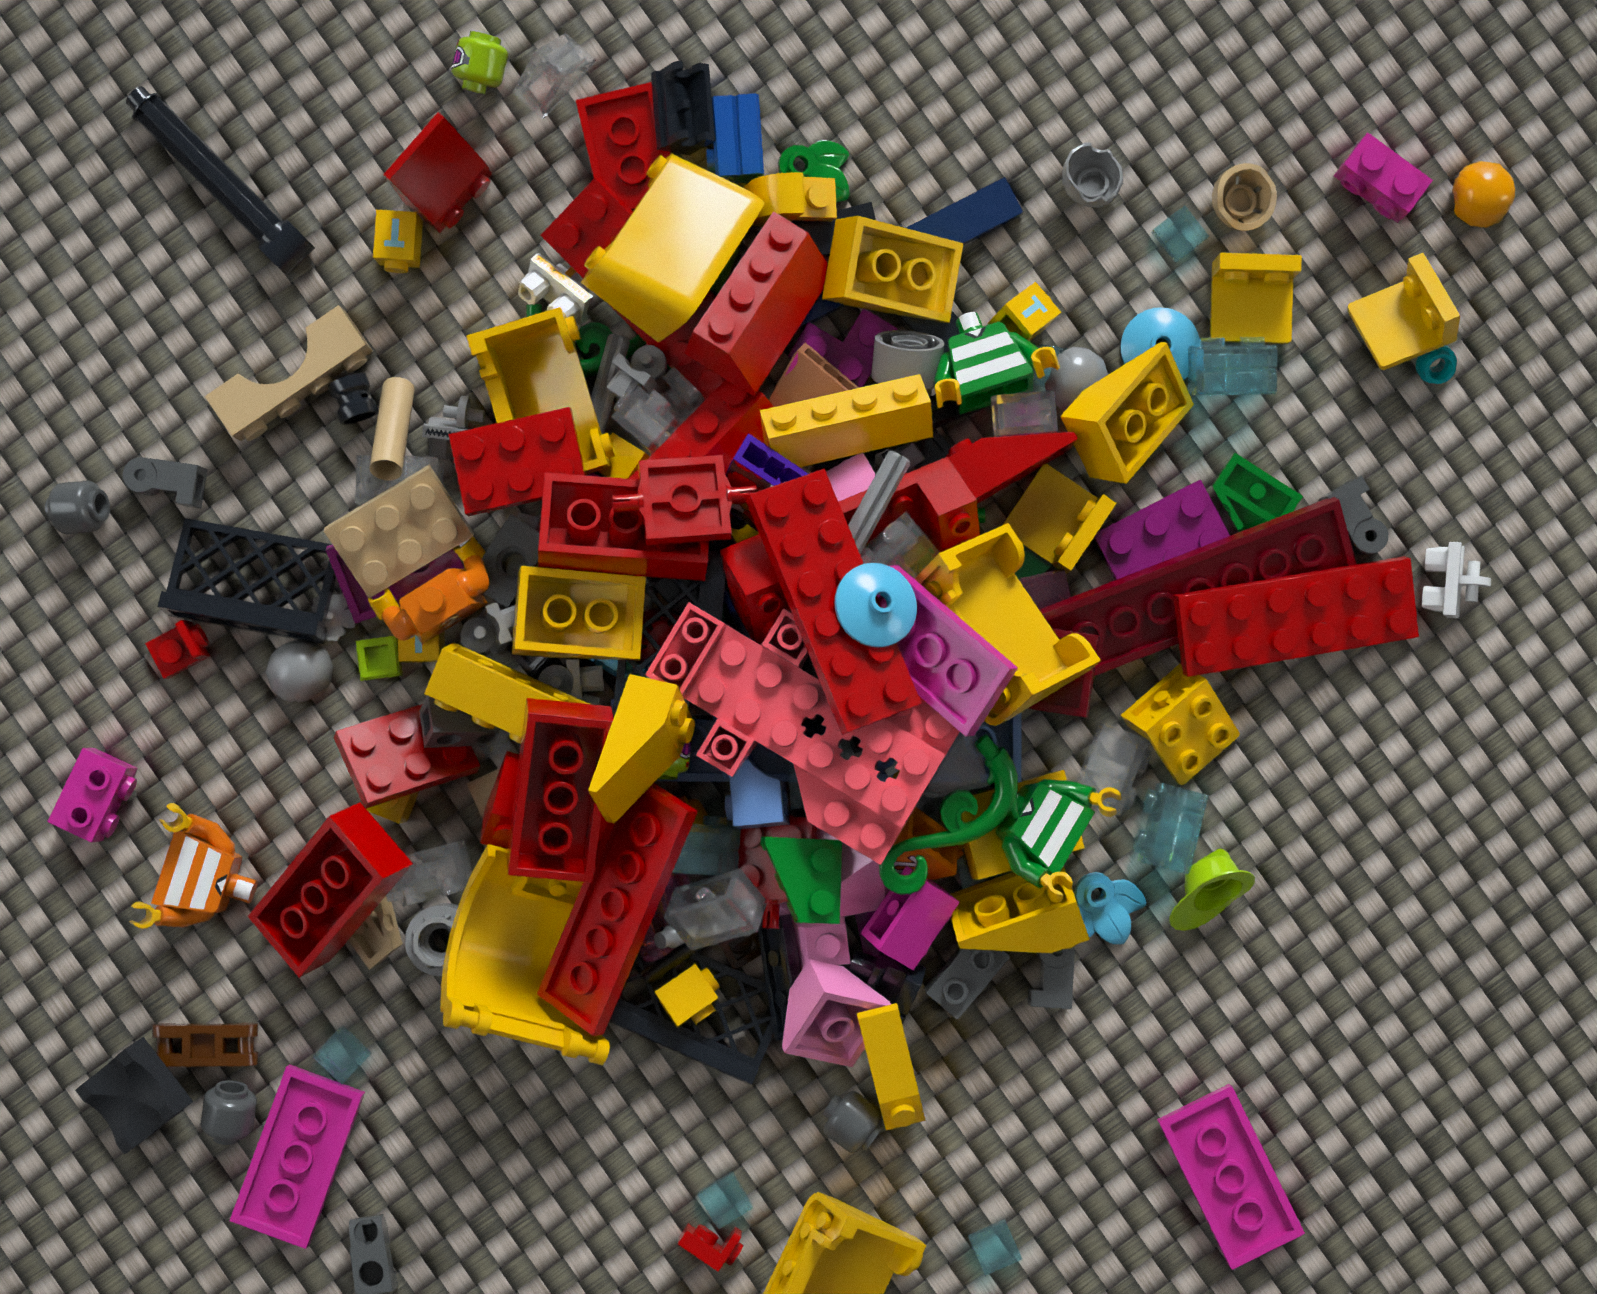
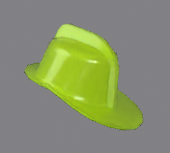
[1169,849,1255,931]

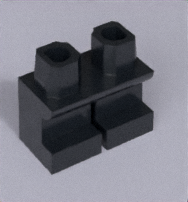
[847,951,926,1025]

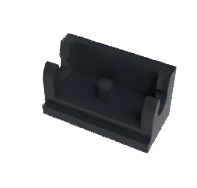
[651,60,715,156]

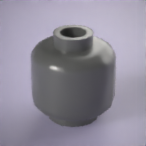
[45,480,110,534]
[200,1080,257,1145]
[822,1091,885,1153]

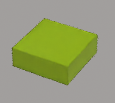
[356,636,403,681]

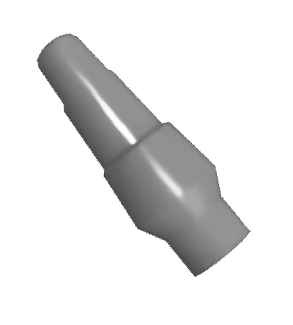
[654,922,703,949]

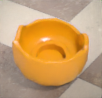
[1452,161,1515,228]

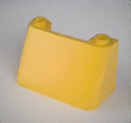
[581,154,765,342]
[466,307,616,475]
[915,523,1101,726]
[763,1192,927,1294]

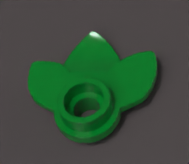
[778,140,850,202]

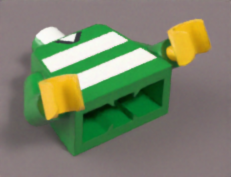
[934,312,1060,415]
[990,779,1122,903]

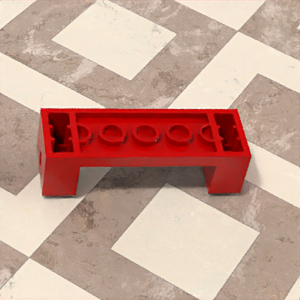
[720,457,980,646]

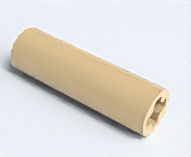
[369,377,415,480]

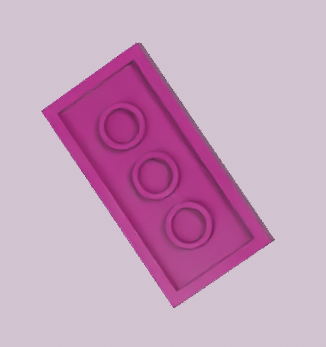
[877,565,1018,737]
[229,1064,365,1249]
[1157,1084,1305,1270]

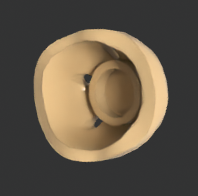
[1212,163,1277,231]

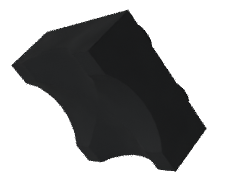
[75,1037,193,1155]

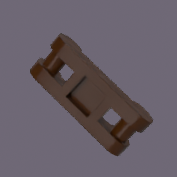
[152,1022,258,1067]

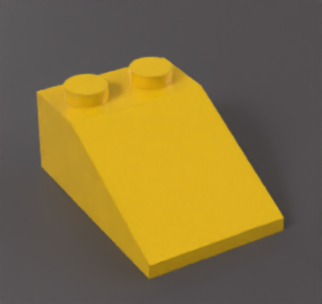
[822,216,963,323]
[1060,342,1194,484]
[512,566,646,660]
[588,674,695,824]
[951,866,1090,953]

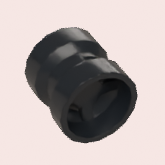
[328,373,378,425]

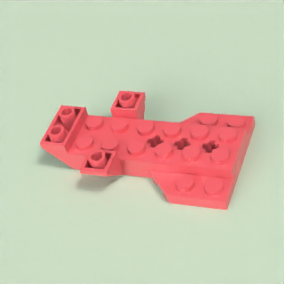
[645,602,960,865]

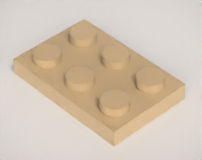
[324,465,474,598]

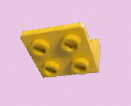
[1210,253,1302,344]
[1347,253,1460,370]
[1003,464,1117,574]
[1121,664,1240,785]

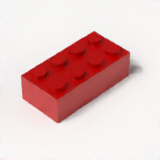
[506,698,614,883]
[248,802,413,978]

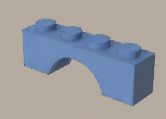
[723,752,790,829]

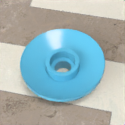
[1120,308,1201,380]
[834,563,917,647]

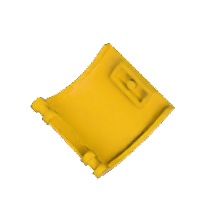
[440,844,610,1065]

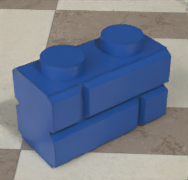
[706,93,764,184]

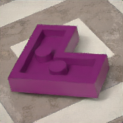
[788,309,898,388]

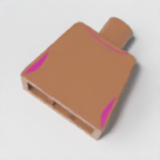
[769,342,859,407]

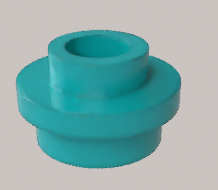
[1416,345,1457,384]

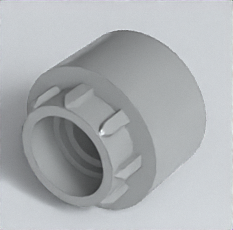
[871,330,944,397]
[405,903,458,976]

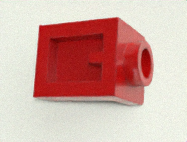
[145,619,210,679]
[678,1223,744,1272]

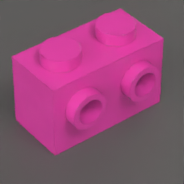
[1333,132,1433,223]
[47,748,138,843]
[861,865,960,970]

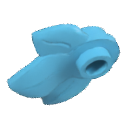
[1075,872,1146,945]

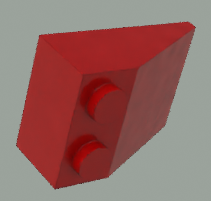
[383,112,492,233]
[946,432,1078,504]

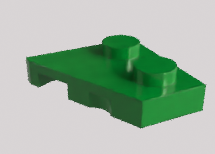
[1212,452,1303,532]
[760,837,842,924]

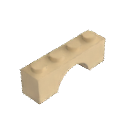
[205,305,373,441]

